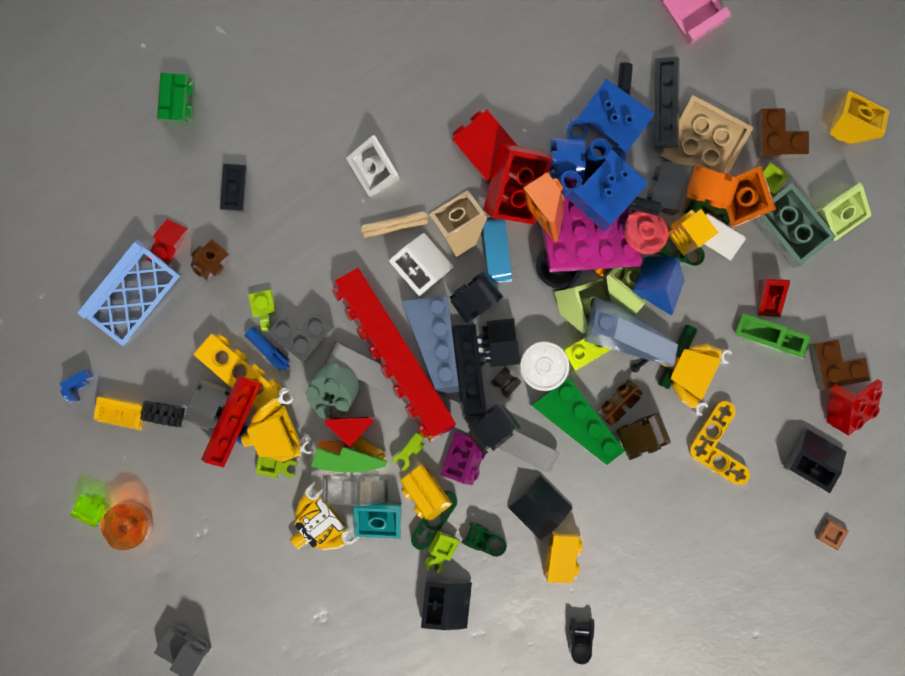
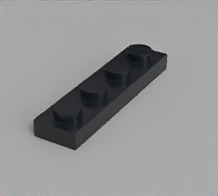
[654,56,680,149]
[452,324,487,417]

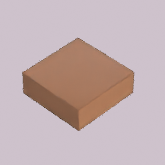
[816,519,849,551]

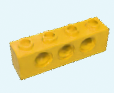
[668,209,719,256]
[193,333,282,410]

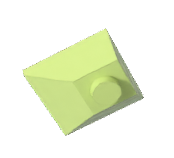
[606,265,647,315]
[554,278,610,333]

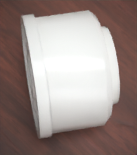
[520,342,569,391]

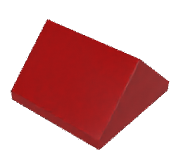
[325,416,375,447]

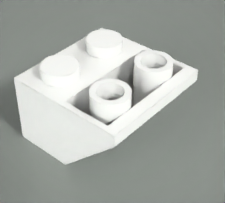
[389,233,454,297]

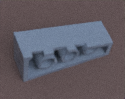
[402,296,459,394]

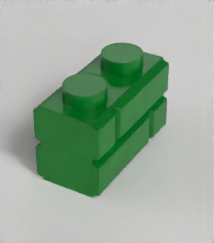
[157,73,195,124]

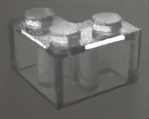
[322,470,388,506]

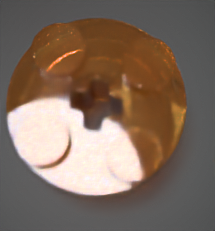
[101,501,153,550]

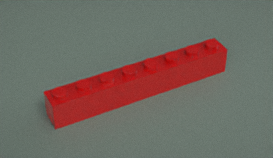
[332,268,456,442]

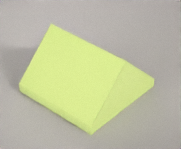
[816,183,872,241]

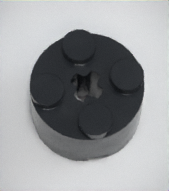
[534,247,582,290]
[449,271,504,324]
[467,403,521,456]

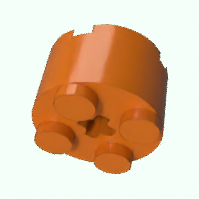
[686,164,740,209]

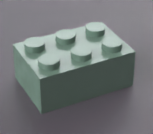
[754,183,836,268]

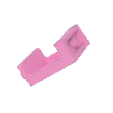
[660,0,731,45]

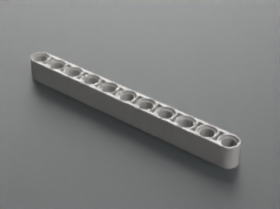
[325,342,560,473]

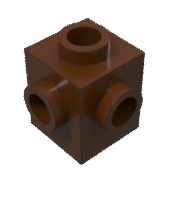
[190,239,229,281]

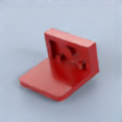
[826,379,883,436]

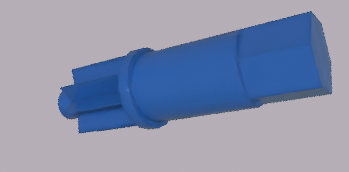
[244,326,290,372]

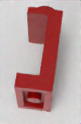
[452,110,518,184]

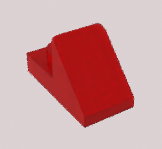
[146,219,188,267]

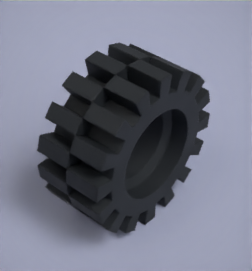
[140,401,185,427]

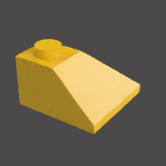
[829,90,889,144]

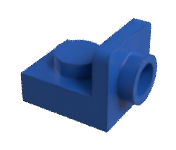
[59,369,94,404]

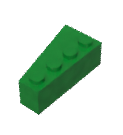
[531,377,625,465]

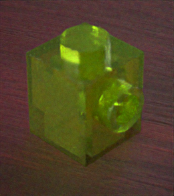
[70,493,111,528]

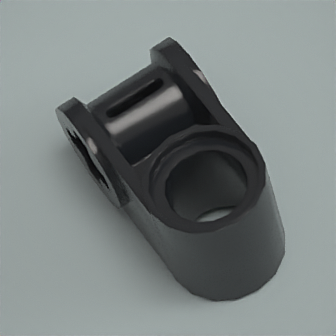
[569,618,595,665]

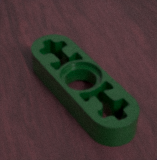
[411,490,457,550]

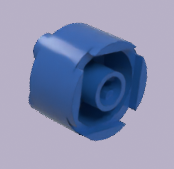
[549,138,586,185]

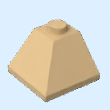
[429,190,487,257]

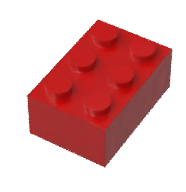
[483,143,553,225]

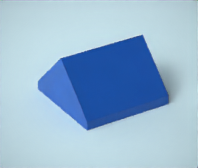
[632,256,685,315]

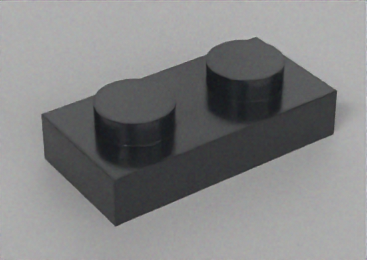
[220,163,247,212]

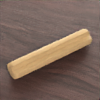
[361,212,428,238]

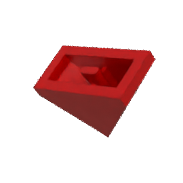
[757,278,790,317]

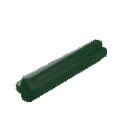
[658,324,697,389]

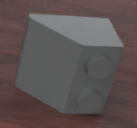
[645,161,694,216]

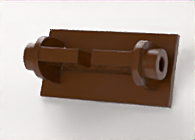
[596,379,643,425]

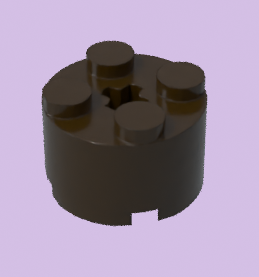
[616,413,671,460]

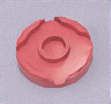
[623,211,669,254]

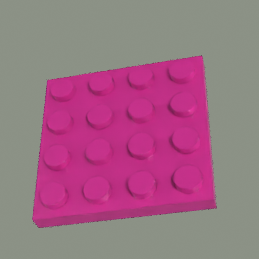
[542,182,642,272]

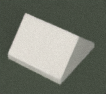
[346,135,400,197]

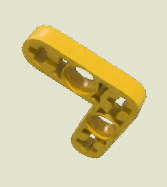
[689,401,750,485]

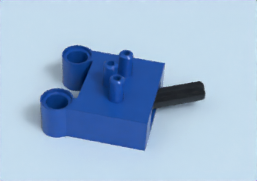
[566,62,655,161]
[558,138,663,232]

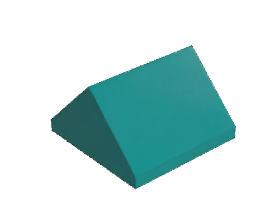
[354,501,402,539]

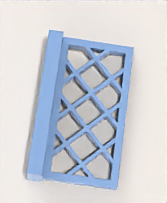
[77,240,181,346]

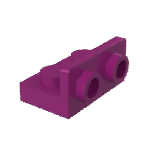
[440,431,485,485]

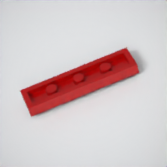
[201,375,262,468]

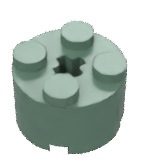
[305,364,359,419]

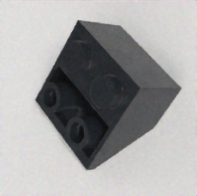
[783,428,847,493]
[421,577,472,631]

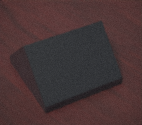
[508,475,573,540]

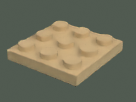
[659,95,754,174]

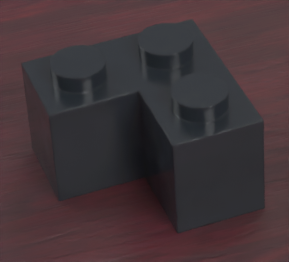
[482,318,520,367]

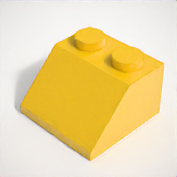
[544,530,583,583]

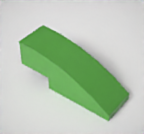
[735,313,811,360]
[311,446,387,472]

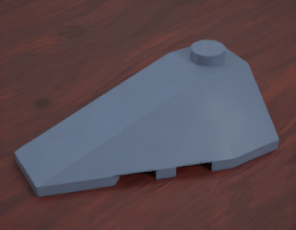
[584,298,678,367]

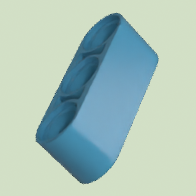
[483,217,512,283]

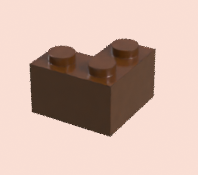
[756,108,809,159]
[809,339,870,389]

